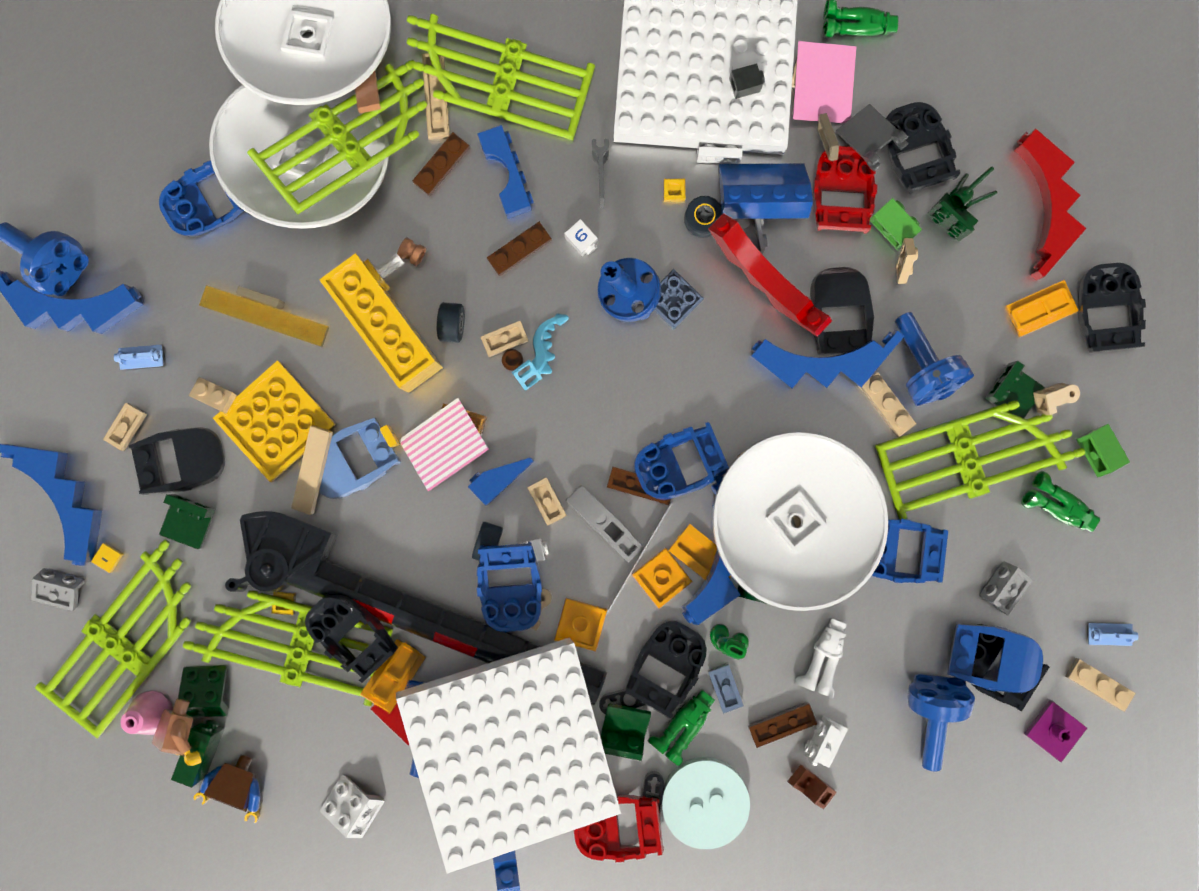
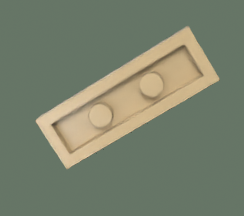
[860,372,916,437]
[1065,658,1136,712]

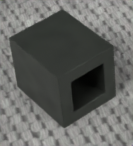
[729,63,765,99]

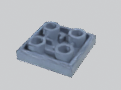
[654,269,704,330]

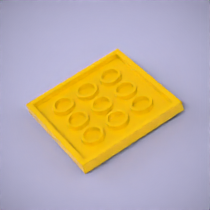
[213,360,337,482]

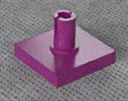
[1024,700,1087,763]

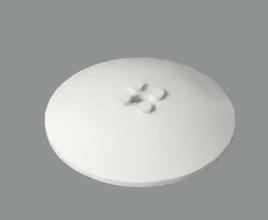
[215,0,391,105]
[209,85,389,229]
[713,432,888,611]

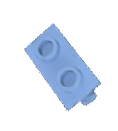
[114,345,163,370]
[1088,623,1138,646]

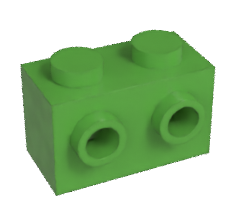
[870,198,922,251]
[1076,424,1130,478]

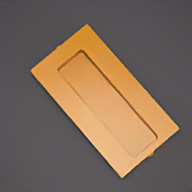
[1005,280,1079,337]
[668,524,731,580]
[360,639,426,713]

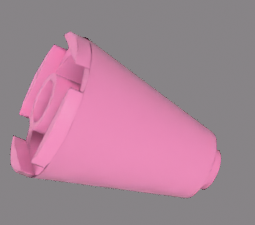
[121,691,173,735]

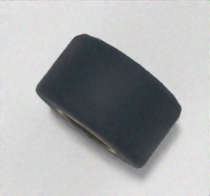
[684,196,722,237]
[436,302,465,343]
[472,522,503,561]

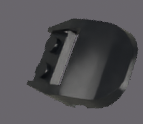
[886,102,960,194]
[1079,263,1146,353]
[810,267,874,355]
[129,427,225,495]
[305,595,398,683]
[624,621,707,718]
[971,624,1050,711]

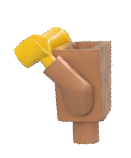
[152,699,201,766]

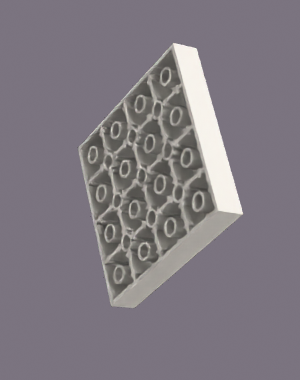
[613,0,798,155]
[396,638,621,874]

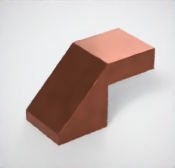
[787,765,837,809]

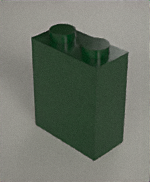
[171,720,225,788]

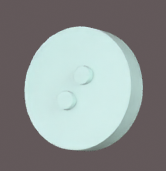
[662,757,750,849]

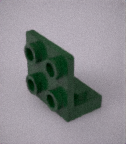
[928,193,978,241]
[985,361,1045,418]
[159,494,216,549]
[178,665,229,718]
[600,703,651,761]

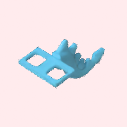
[512,314,569,391]

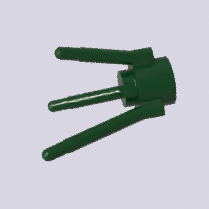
[950,167,997,210]

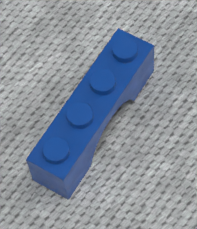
[477,125,534,219]

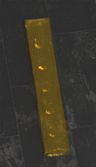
[199,285,329,347]

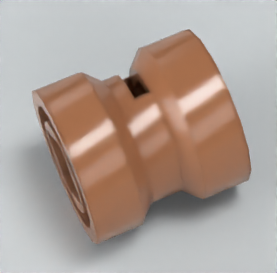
[397,237,426,267]

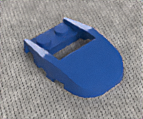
[159,160,244,236]
[635,422,729,500]
[872,519,948,583]
[477,542,542,632]
[947,623,1043,693]

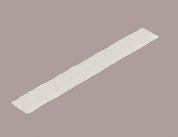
[606,503,673,614]

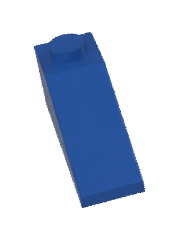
[468,458,534,506]

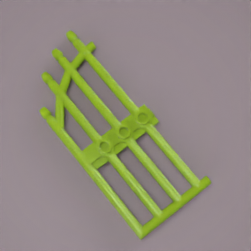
[407,14,595,140]
[247,60,427,215]
[875,401,1085,520]
[35,539,191,739]
[183,590,393,706]

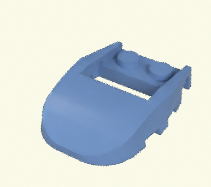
[319,418,401,499]

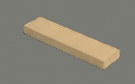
[422,53,450,140]
[291,425,333,515]

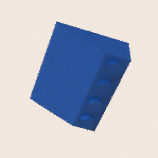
[719,163,813,219]

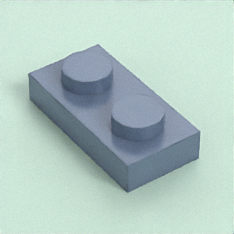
[708,664,744,714]

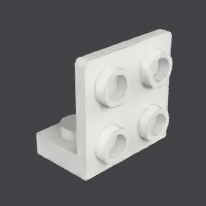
[697,144,743,164]
[804,716,848,768]
[320,775,385,838]

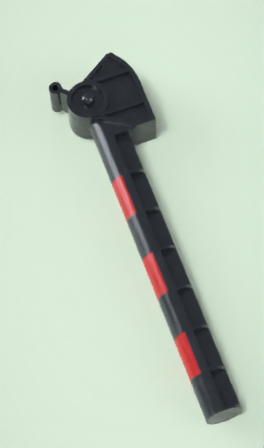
[225,511,607,705]

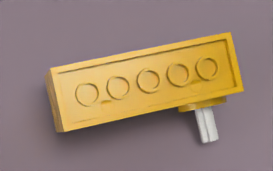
[319,253,443,393]

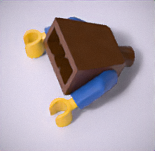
[193,755,261,823]

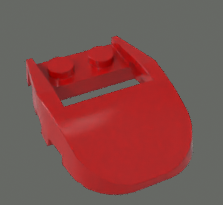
[813,146,877,234]
[574,794,664,863]

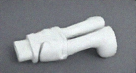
[794,618,847,698]

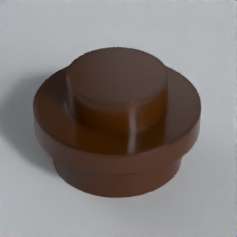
[502,349,523,371]

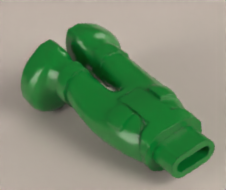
[823,0,898,38]
[1021,471,1100,532]
[710,624,749,660]
[647,690,715,766]

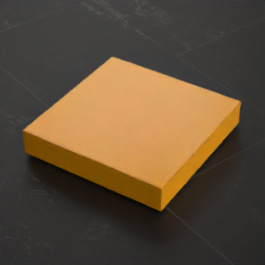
[632,547,693,608]
[554,598,607,652]

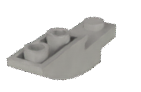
[565,485,643,563]

